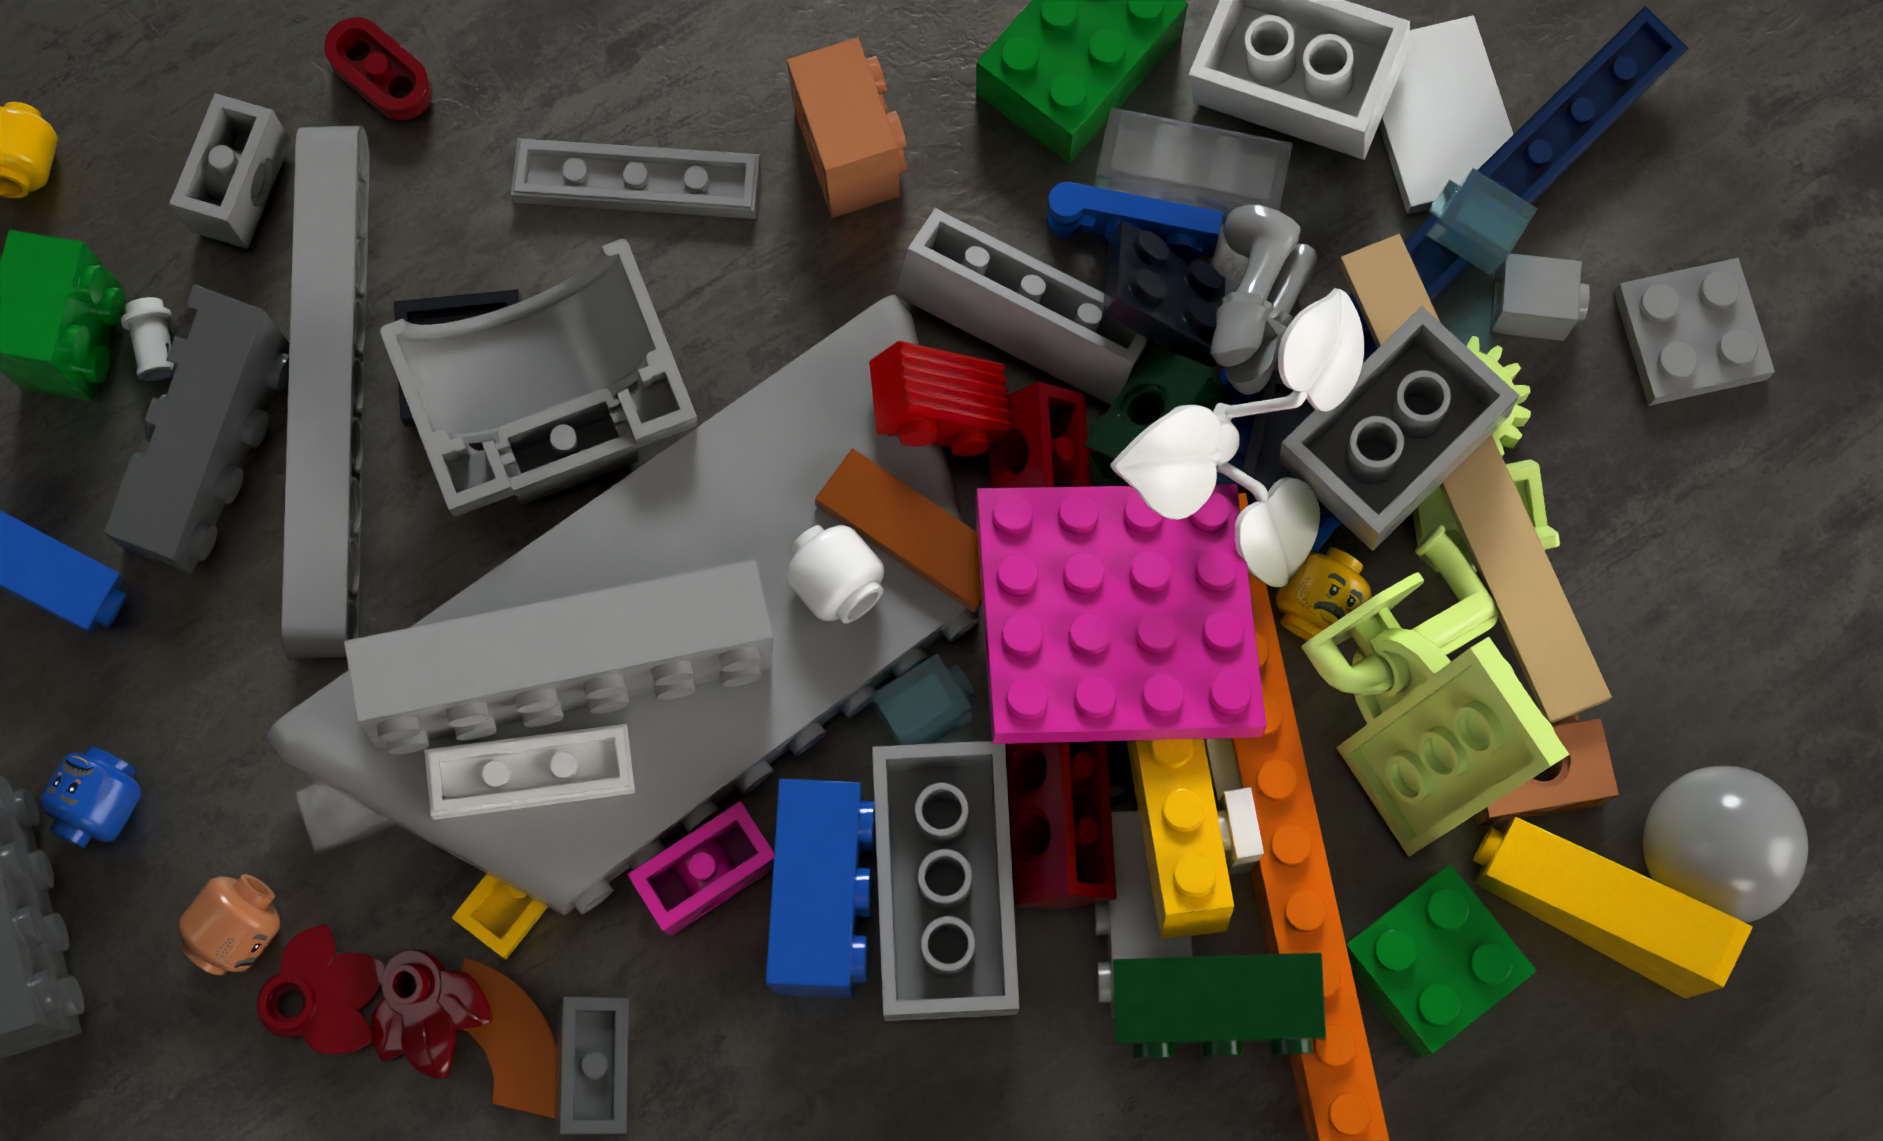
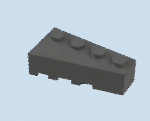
[103,284,290,575]

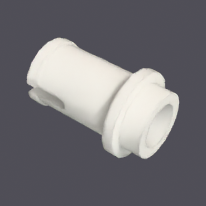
[121,297,174,381]

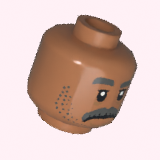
[179,874,280,976]

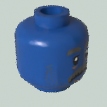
[39,746,142,849]

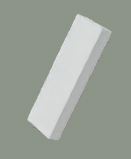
[424,724,635,820]

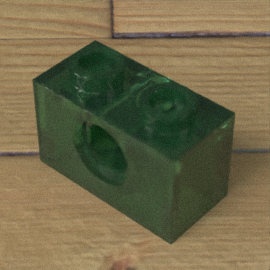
[1084,344,1233,486]

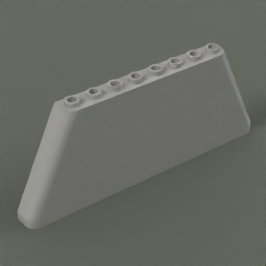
[266,295,981,915]

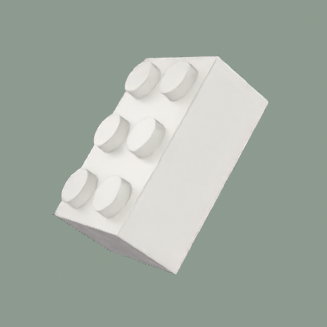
[1188,0,1410,160]

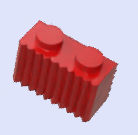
[869,340,1013,457]

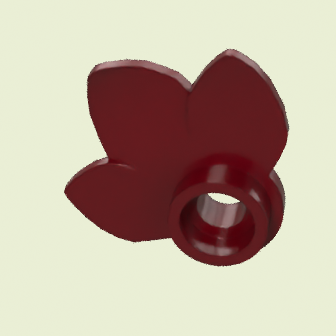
[256,924,386,1055]
[371,949,492,1079]

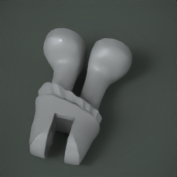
[1210,205,1318,395]

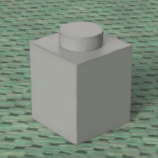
[1490,253,1590,341]

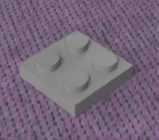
[1614,257,1775,406]

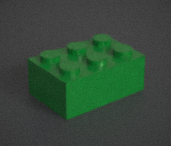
[976,0,1188,165]

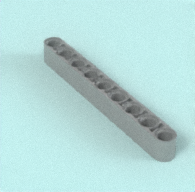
[281,125,369,659]

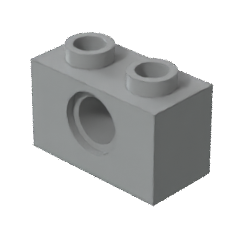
[169,93,291,249]

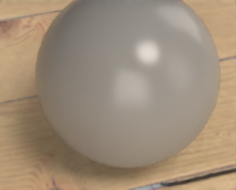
[1643,765,1808,923]

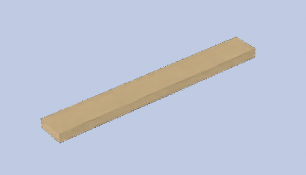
[1339,233,1612,724]

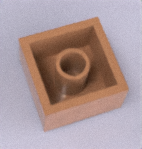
[787,37,908,219]

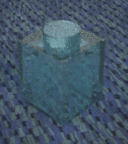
[1427,168,1538,275]
[871,654,976,745]

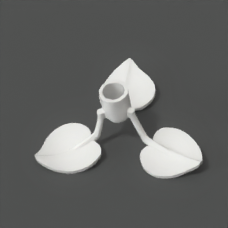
[1110,288,1364,587]

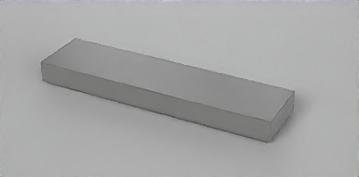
[511,138,761,219]

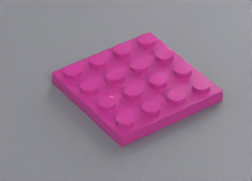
[975,484,1267,744]

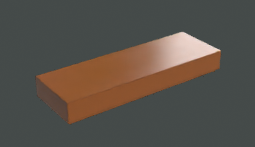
[815,448,982,613]

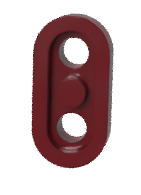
[324,17,433,120]

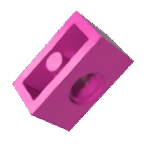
[627,801,774,937]

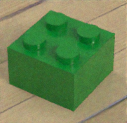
[0,230,126,402]
[1346,864,1537,1059]

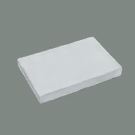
[1379,15,1513,215]

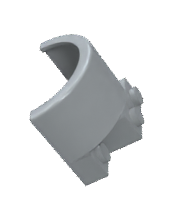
[380,239,697,517]

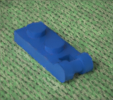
[1047,182,1224,259]

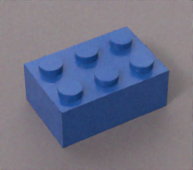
[766,779,876,999]

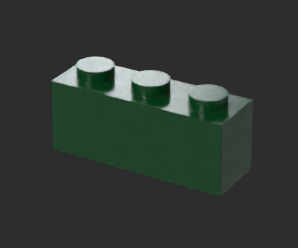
[1113,953,1327,1058]

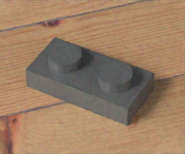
[555,997,629,1135]

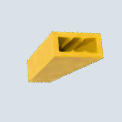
[1473,817,1753,999]

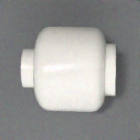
[786,525,884,624]

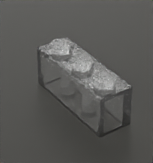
[1094,107,1293,225]

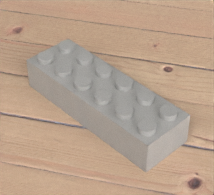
[344,559,773,755]

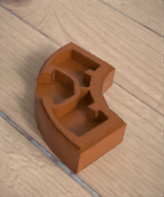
[461,958,557,1119]

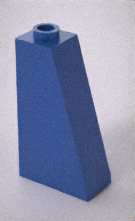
[0,510,127,635]

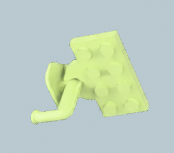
[1301,524,1569,857]

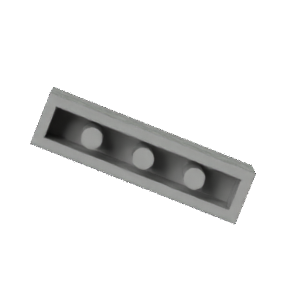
[895,208,1150,408]

